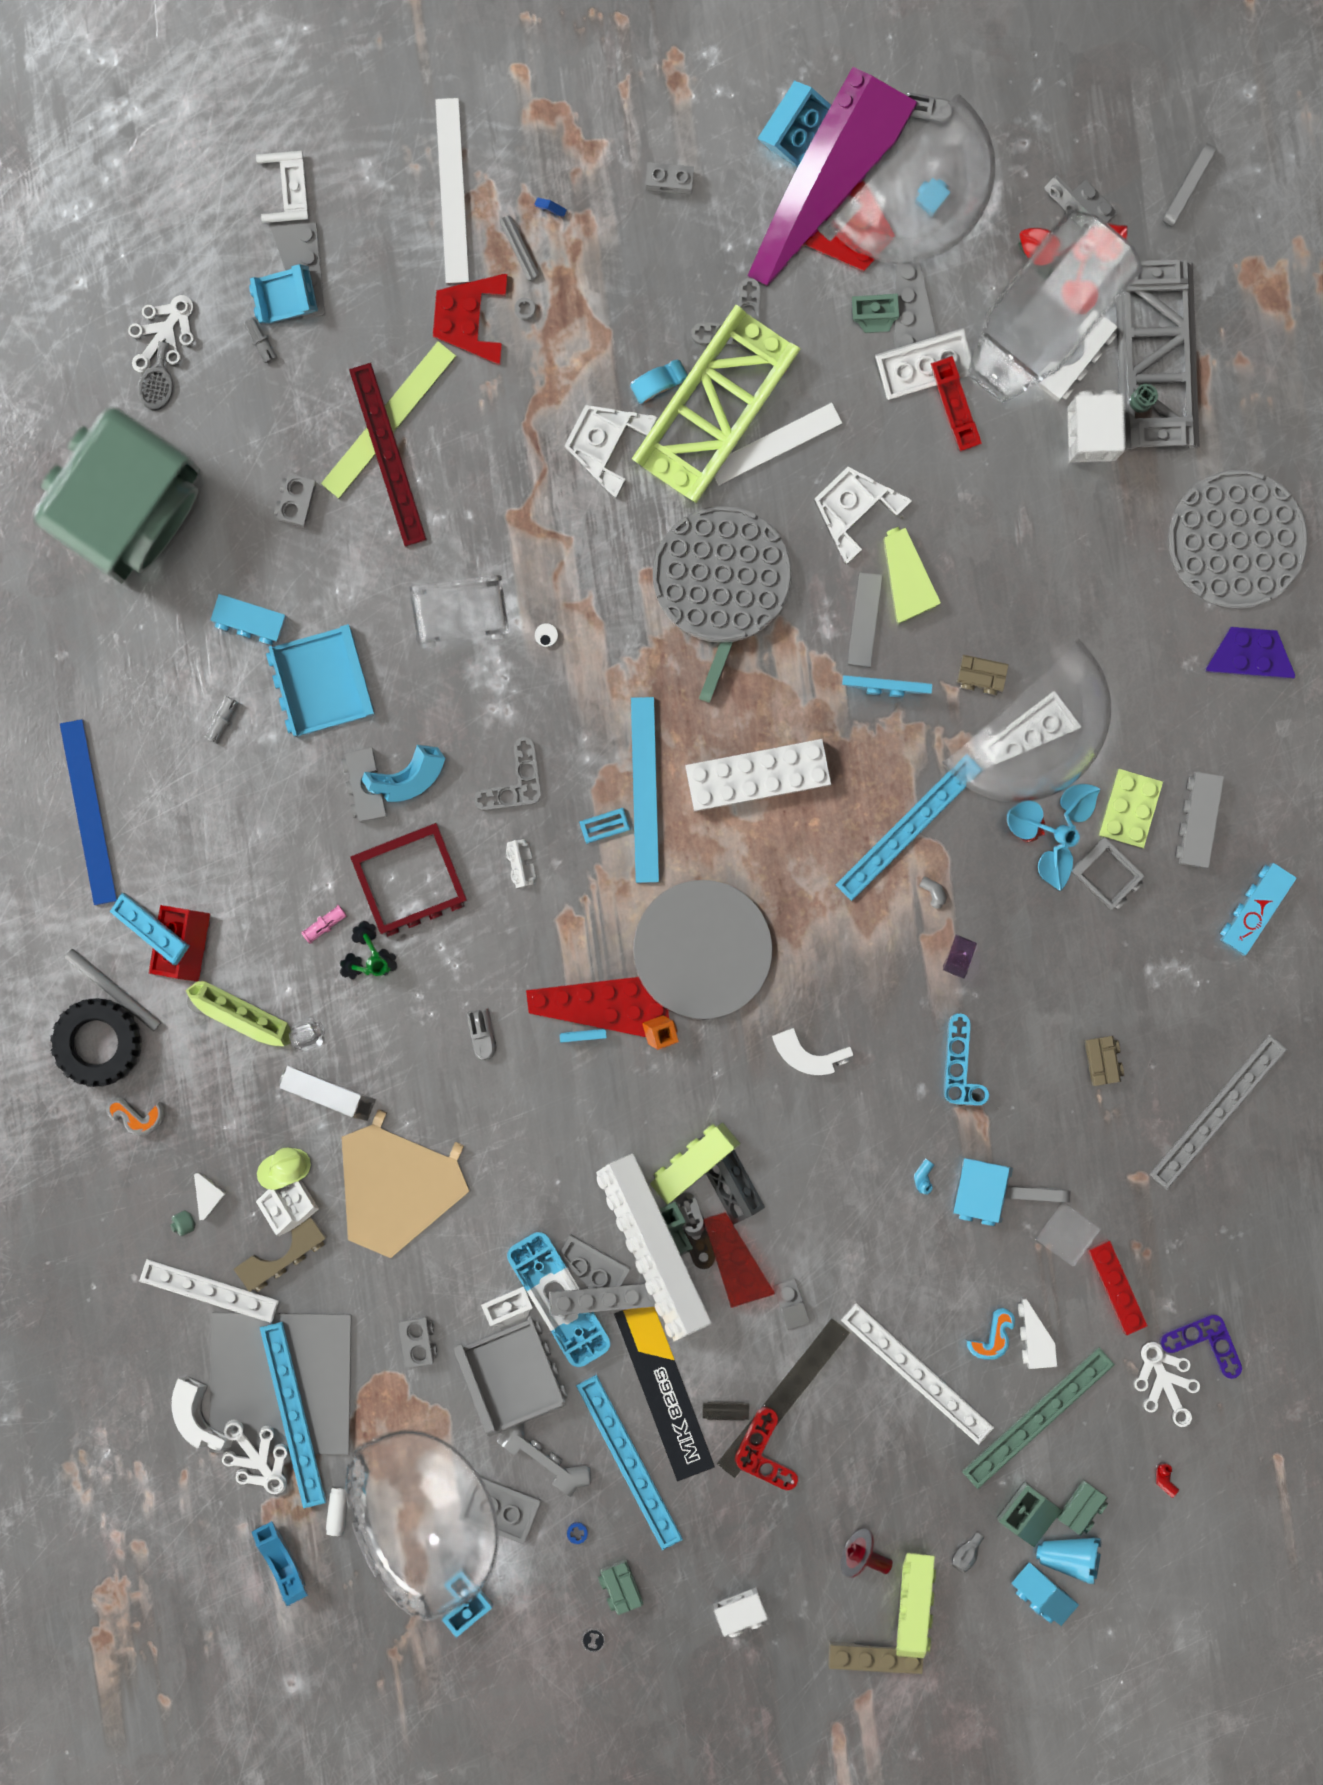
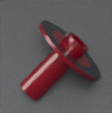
[841,1529,893,1578]

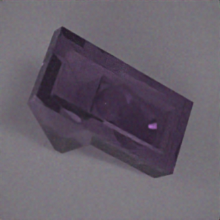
[943,934,977,979]

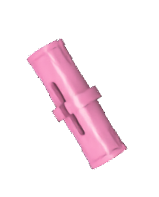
[301,905,347,944]

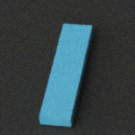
[110,893,189,965]

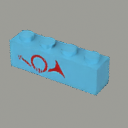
[1220,863,1297,956]

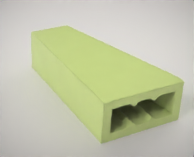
[884,527,941,624]

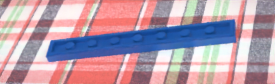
[59,719,117,905]

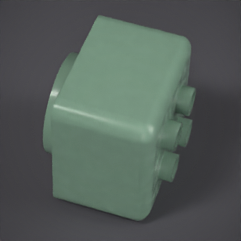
[34,408,201,584]

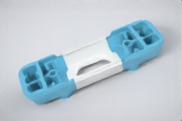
[507,1232,610,1367]

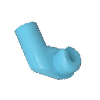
[914,1159,935,1194]

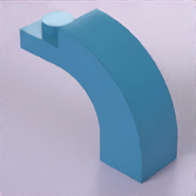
[252,1521,308,1606]

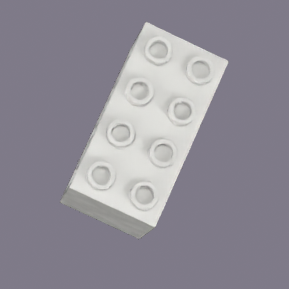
[1067,390,1125,463]

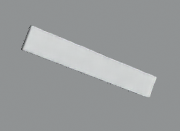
[714,403,842,486]
[139,1259,279,1324]

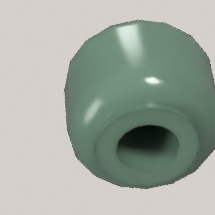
[170,1211,195,1236]

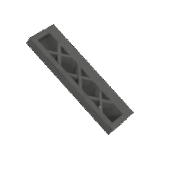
[698,1135,765,1225]

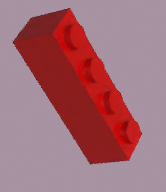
[1087,1239,1148,1336]

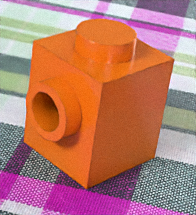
[642,1015,679,1050]

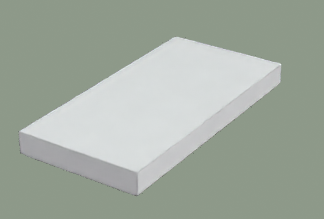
[875,328,976,400]

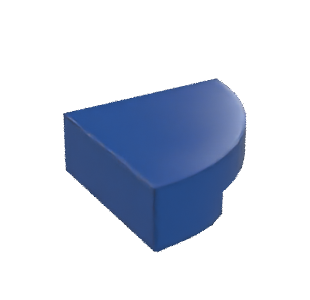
[534,197,567,217]

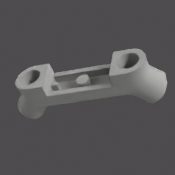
[497,1423,592,1497]

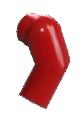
[1156,1463,1179,1498]

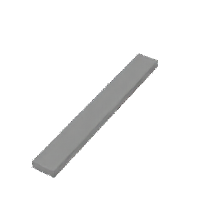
[1149,1034,1288,1190]

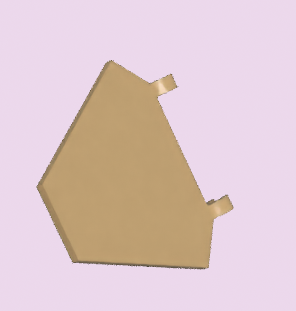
[342,1109,470,1258]

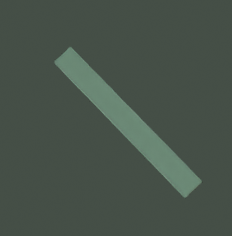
[962,1347,1115,1489]

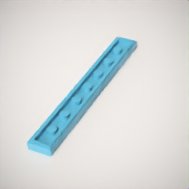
[631,697,659,883]
[835,754,983,901]
[260,1321,326,1509]
[576,1374,683,1550]

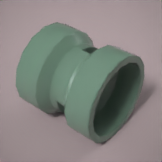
[1129,384,1158,413]

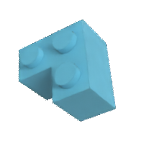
[1011,1562,1079,1626]
[442,1569,493,1638]

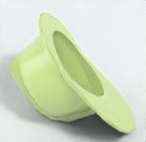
[257,1147,311,1190]

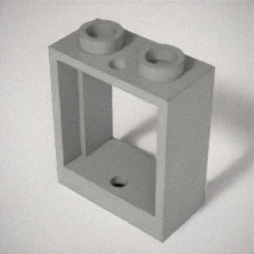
[1071,837,1144,910]

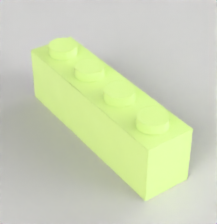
[650,1122,740,1205]

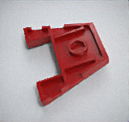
[803,180,895,272]
[433,274,507,365]

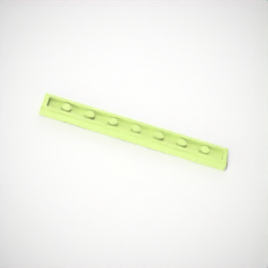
[321,341,456,499]

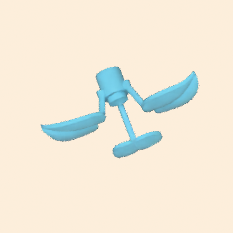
[1007,784,1100,891]

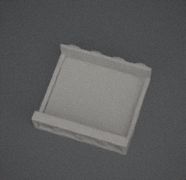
[453,1316,568,1437]

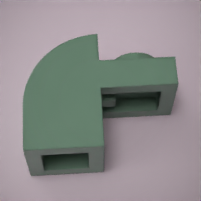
[659,1202,693,1256]

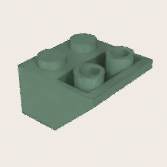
[997,1482,1062,1547]

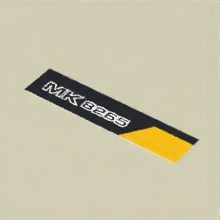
[614,1307,715,1482]

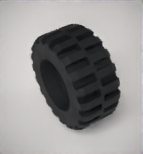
[50,998,142,1087]

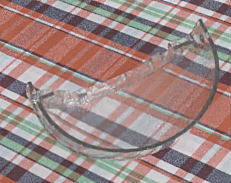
[829,94,996,264]
[941,639,1111,803]
[345,1430,498,1621]

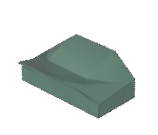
[852,294,899,333]

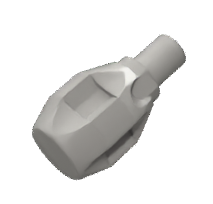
[952,1532,984,1573]

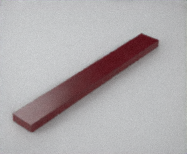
[349,363,427,547]

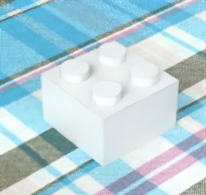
[713,1587,767,1638]

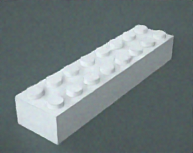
[596,1153,712,1341]

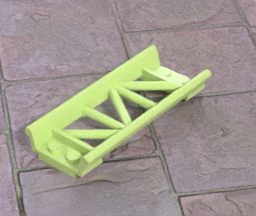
[631,305,801,503]

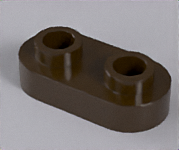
[685,1224,715,1269]

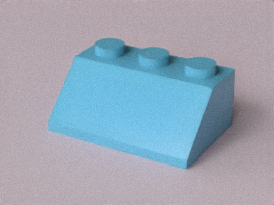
[757,81,831,168]

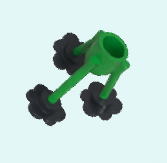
[340,921,397,979]

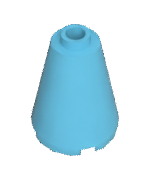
[1037,1538,1102,1584]

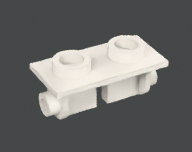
[506,839,536,888]

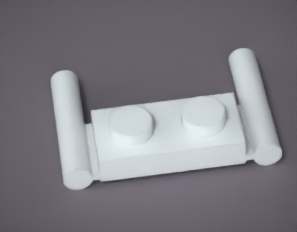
[256,150,308,223]

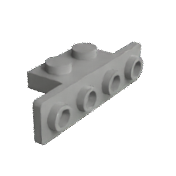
[1045,175,1118,234]

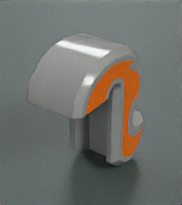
[106,1098,165,1136]

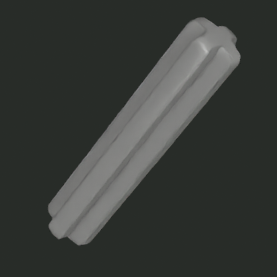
[500,215,539,281]

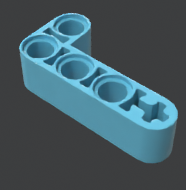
[944,1013,989,1105]

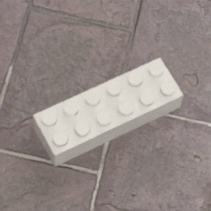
[685,739,831,812]

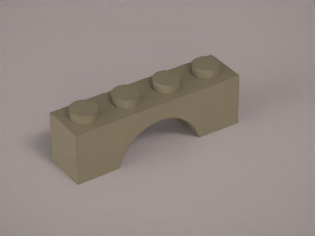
[234,1216,327,1292]
[828,1641,923,1674]

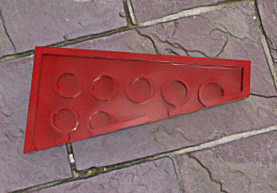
[526,977,669,1037]

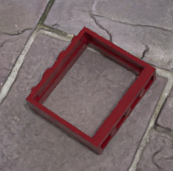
[350,823,468,937]

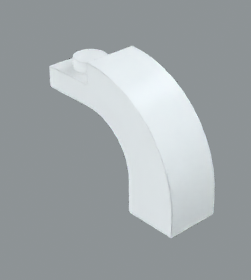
[772,1028,853,1075]
[172,1377,233,1451]

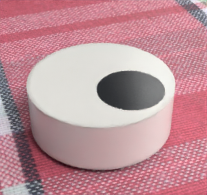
[535,623,558,647]

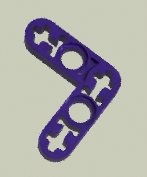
[1160,1314,1242,1379]

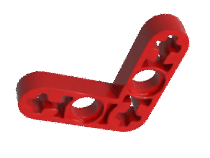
[735,1407,798,1490]

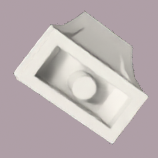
[481,1286,533,1330]

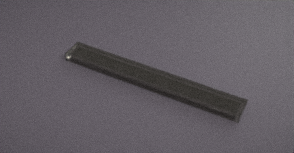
[716,1318,850,1478]

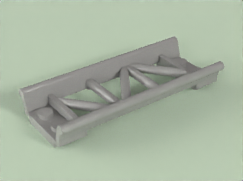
[1115,260,1200,450]

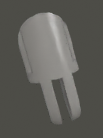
[907,92,955,122]
[466,1008,496,1060]

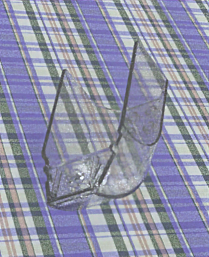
[967,209,1143,404]

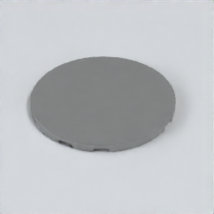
[1169,470,1308,609]
[653,506,792,642]
[633,880,772,1019]

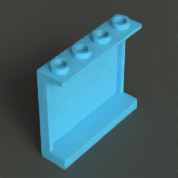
[266,624,375,737]

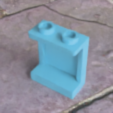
[249,264,318,325]
[954,1158,1013,1226]

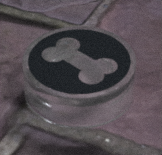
[582,1628,605,1652]

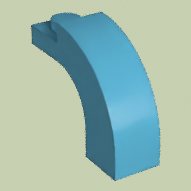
[362,745,445,802]

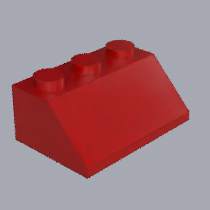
[148,905,210,982]

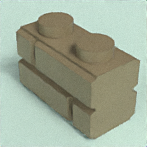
[957,655,1009,696]
[1084,1036,1124,1086]

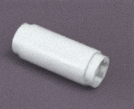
[326,1488,348,1536]

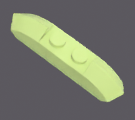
[185,981,291,1046]

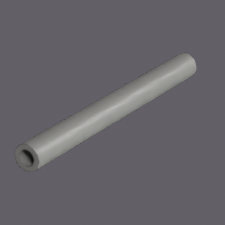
[65,949,161,1031]

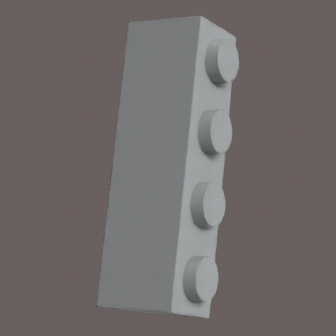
[1176,772,1224,868]

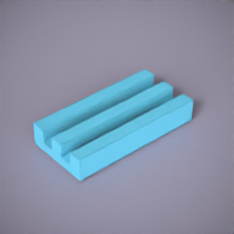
[579,808,630,844]
[560,1029,607,1042]

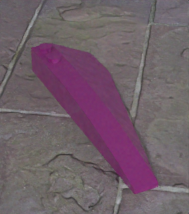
[747,67,918,286]

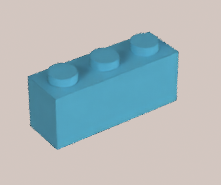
[211,594,287,645]

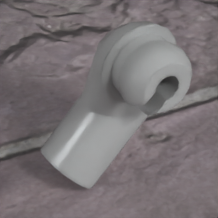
[919,876,946,909]

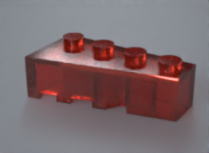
[703,1211,775,1308]

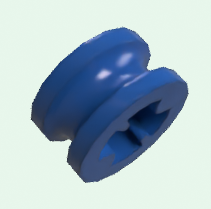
[567,1522,588,1544]

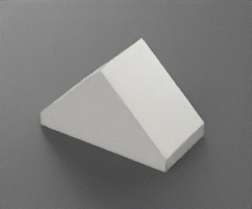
[194,1173,226,1220]

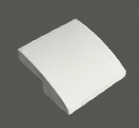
[256,1180,319,1236]

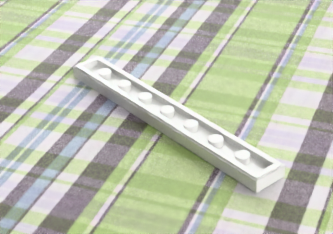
[435,98,469,284]
[841,1303,994,1445]

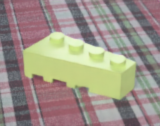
[896,1553,936,1658]

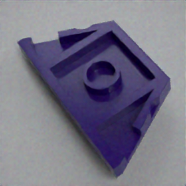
[1205,627,1295,679]

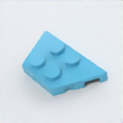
[842,675,932,698]

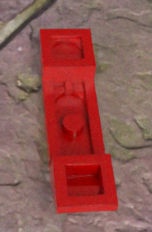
[930,356,982,451]

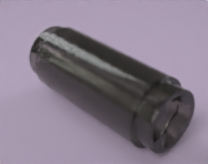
[703,1401,749,1421]

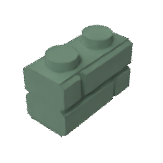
[1057,1480,1108,1535]
[598,1560,644,1615]

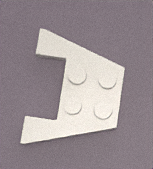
[564,405,657,498]
[814,467,912,564]

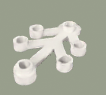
[128,295,194,374]
[1134,1342,1200,1427]
[222,1420,288,1494]

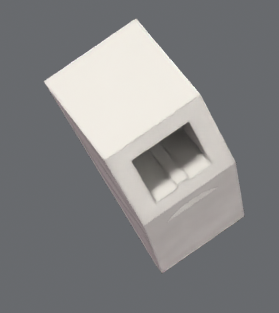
[1018,1298,1057,1369]

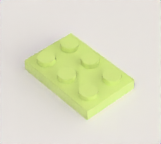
[1099,769,1163,848]

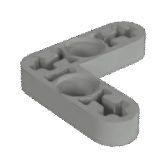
[691,278,760,346]
[474,737,541,810]

